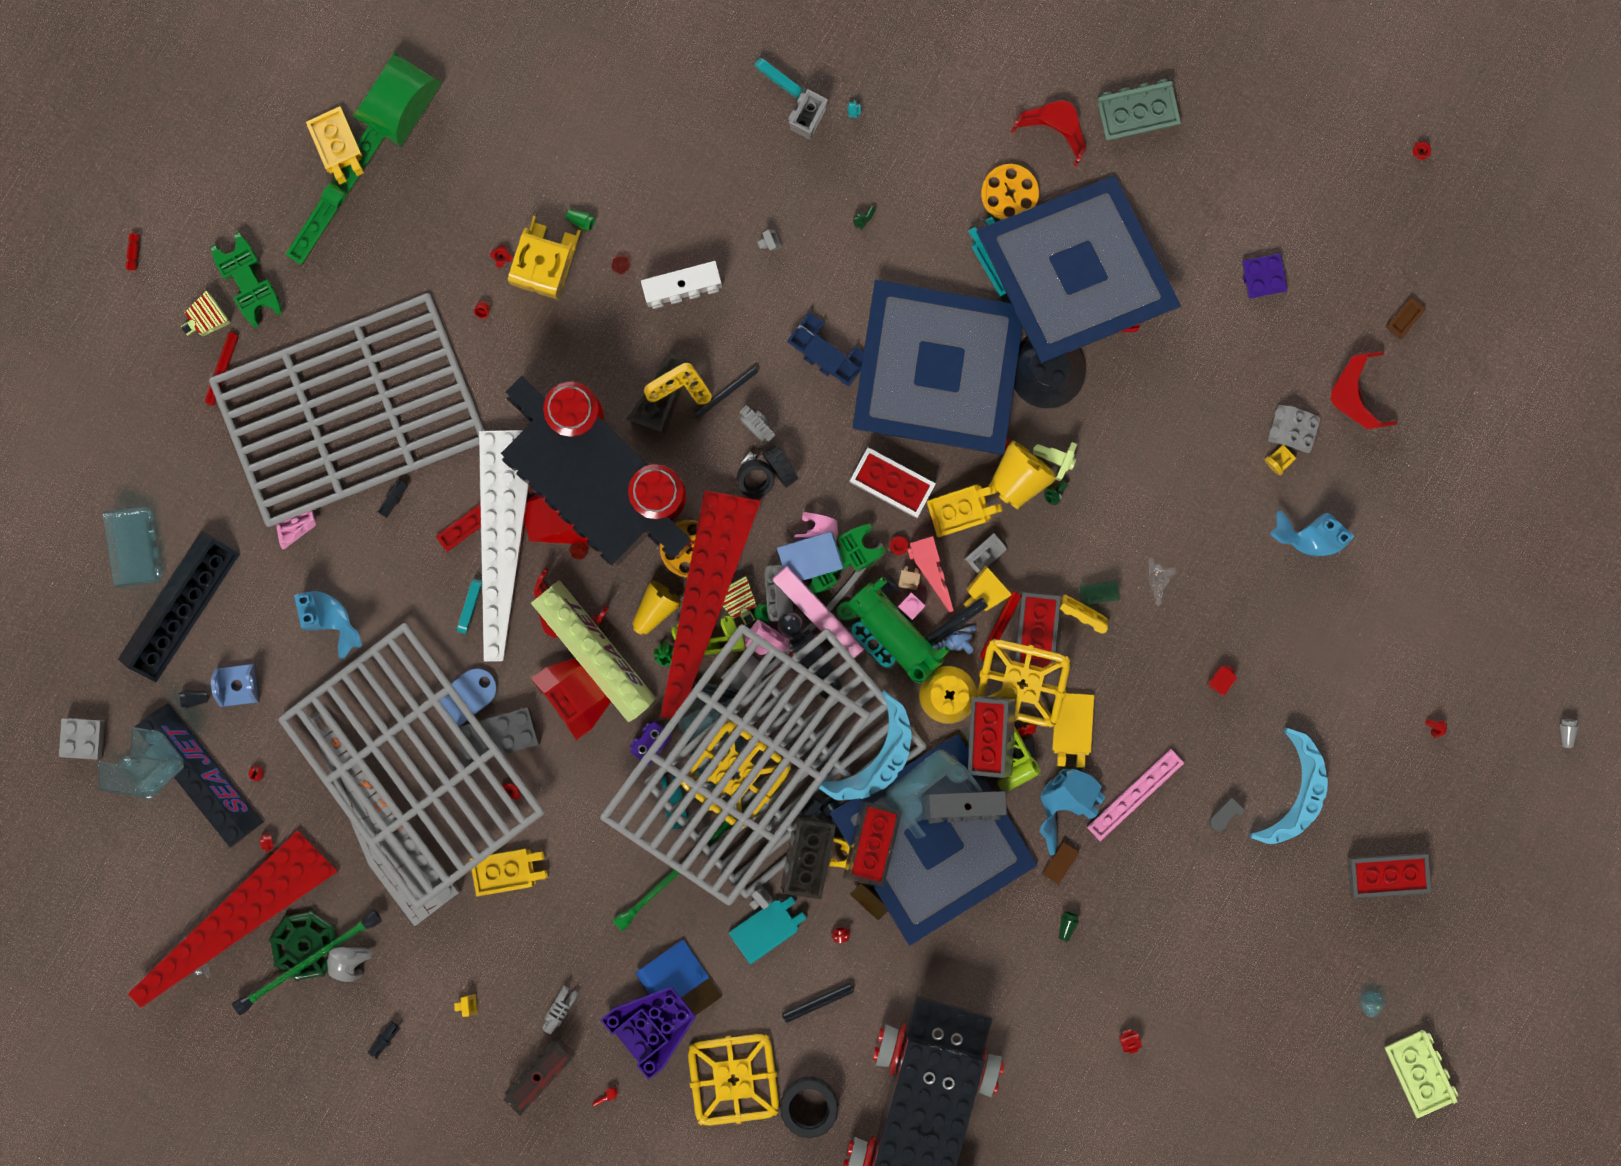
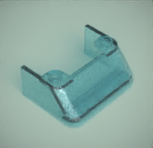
[97,727,184,798]
[886,750,983,839]

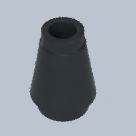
[179,690,208,709]

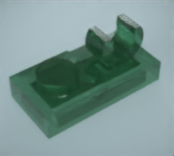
[1079,580,1121,605]

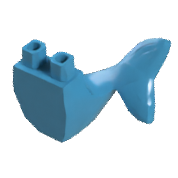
[1270,510,1354,556]
[294,591,362,658]
[1039,769,1105,855]

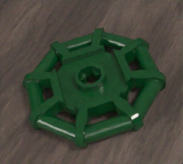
[269,910,338,982]

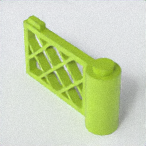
[969,726,1041,792]

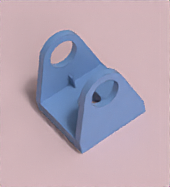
[211,664,259,707]

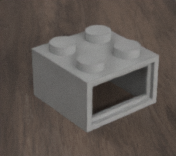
[788,89,828,140]
[59,718,105,759]

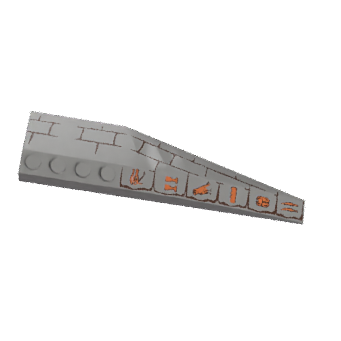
[310,711,461,926]

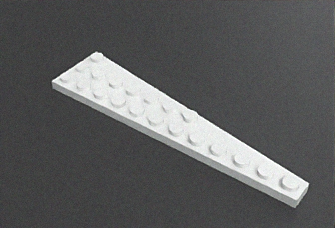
[479,430,530,661]

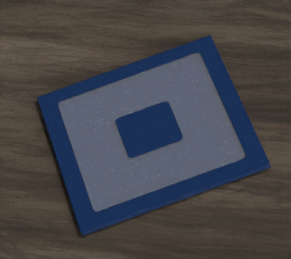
[976,175,1181,364]
[852,280,1022,455]
[829,734,1038,946]

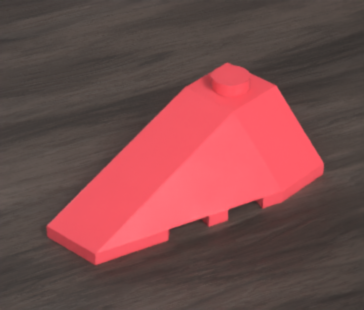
[907,536,953,612]

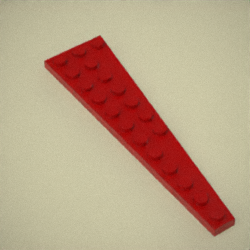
[660,490,761,719]
[128,830,338,1008]

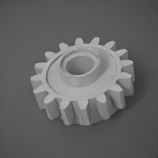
[739,405,775,442]

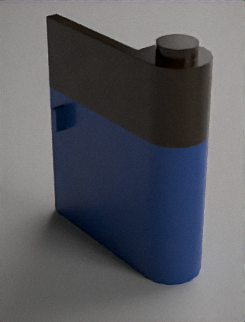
[635,940,722,1016]

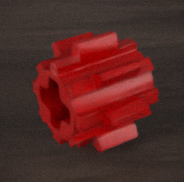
[1119,1029,1142,1054]

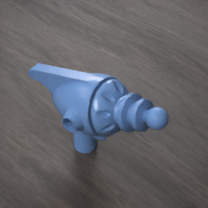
[932,625,976,654]

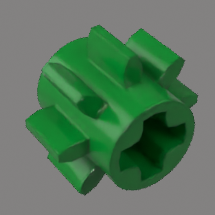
[653,643,674,666]

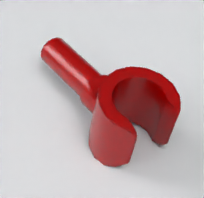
[592,1087,618,1107]

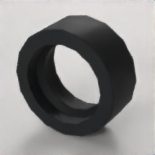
[737,459,775,498]

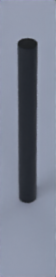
[694,366,759,419]

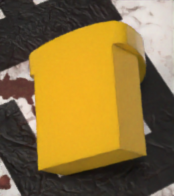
[1264,445,1296,476]

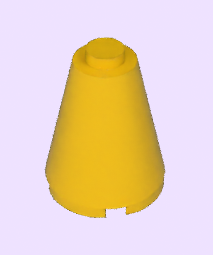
[632,581,682,635]

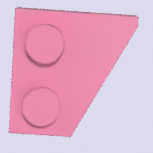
[276,511,316,550]

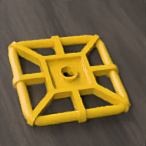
[977,639,1070,728]
[680,720,791,829]
[688,1034,779,1126]

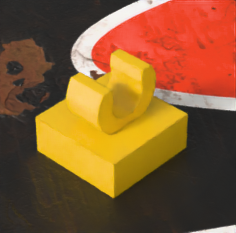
[454,995,478,1017]

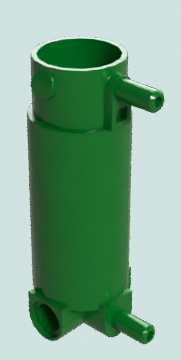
[848,577,949,683]

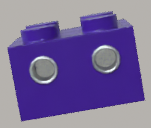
[630,721,673,766]

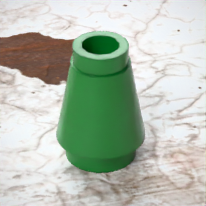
[566,209,595,231]

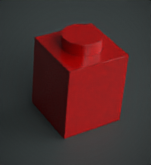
[1206,665,1238,696]

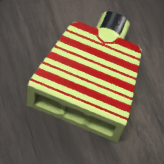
[181,291,231,336]
[723,577,756,625]

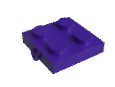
[1242,254,1287,299]

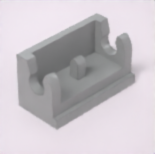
[964,533,1007,574]

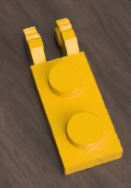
[1060,595,1108,634]

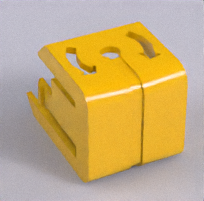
[508,215,581,300]

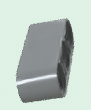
[765,565,793,621]

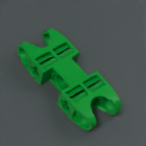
[210,232,283,328]
[808,524,886,595]

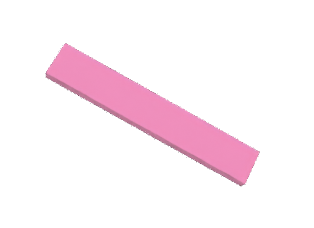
[772,566,864,658]
[1087,749,1184,841]

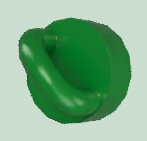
[753,603,770,623]

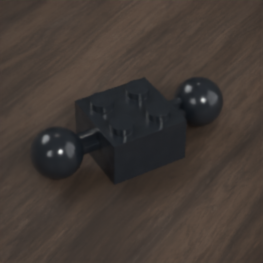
[778,612,842,699]

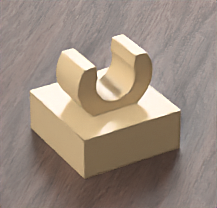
[898,566,920,590]

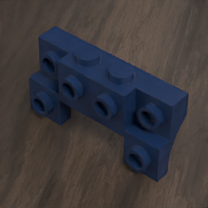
[787,312,864,388]

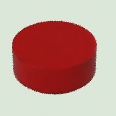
[889,536,909,555]

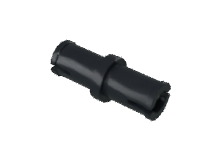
[377,480,408,518]
[368,1021,401,1059]

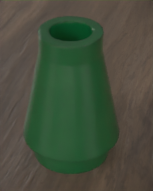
[1058,911,1079,941]

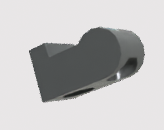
[1209,797,1245,831]

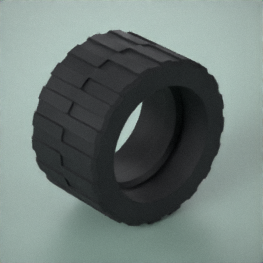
[780,1076,838,1138]

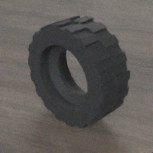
[762,444,799,488]

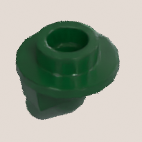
[853,206,876,230]
[1044,480,1069,505]

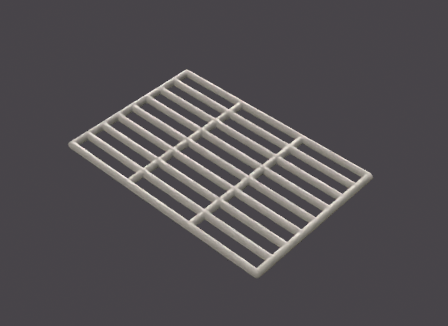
[209,293,484,527]
[278,623,544,910]
[600,624,870,905]
[644,629,927,898]

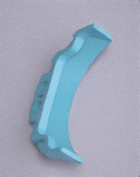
[818,690,912,800]
[1249,728,1328,844]

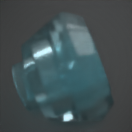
[1359,992,1385,1017]

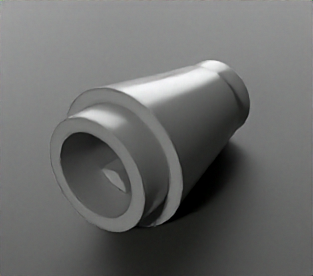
[1559,719,1579,748]

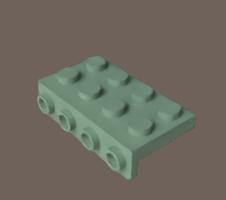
[1097,79,1181,141]

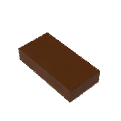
[1386,297,1426,339]
[1042,842,1080,885]

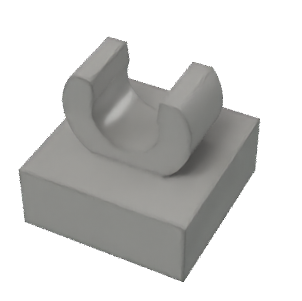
[757,230,782,250]
[749,886,774,910]

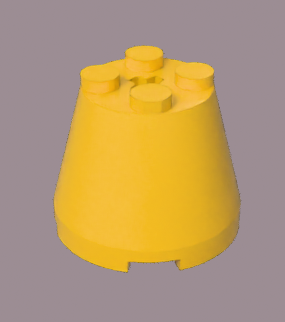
[988,441,1057,509]
[919,666,977,724]

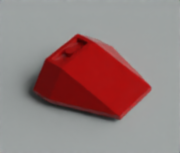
[524,494,588,545]
[531,658,611,741]

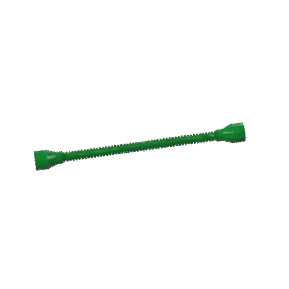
[613,811,744,932]

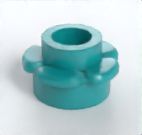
[847,100,861,119]

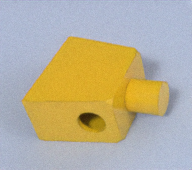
[963,566,1011,611]

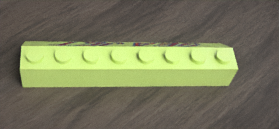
[531,580,656,722]

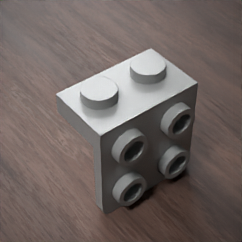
[1268,405,1320,453]

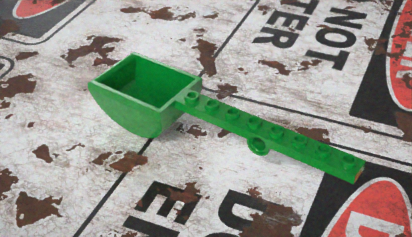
[285,52,442,265]

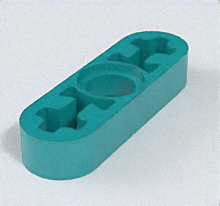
[754,58,803,99]
[457,579,482,634]
[852,622,895,667]

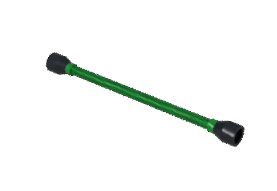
[232,909,383,1015]

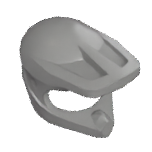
[327,947,372,982]

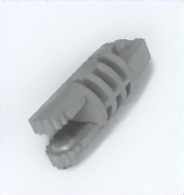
[542,985,578,1034]

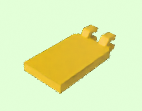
[306,106,364,184]
[926,485,1003,538]
[1052,693,1094,768]
[470,848,548,897]

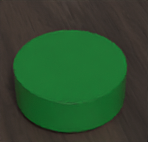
[837,601,856,621]

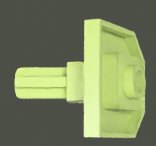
[1033,442,1077,481]

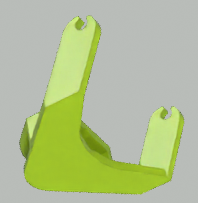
[672,616,745,655]

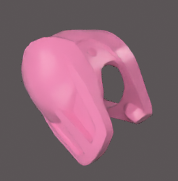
[794,512,838,544]

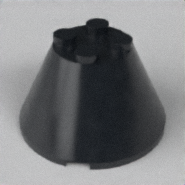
[1014,338,1086,409]

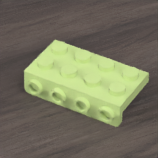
[1384,1030,1458,1119]

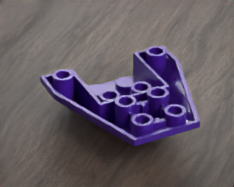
[600,986,696,1080]

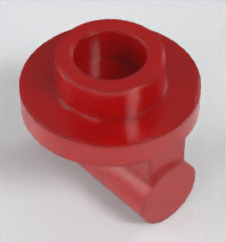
[1425,719,1447,738]

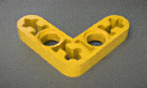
[644,363,712,405]

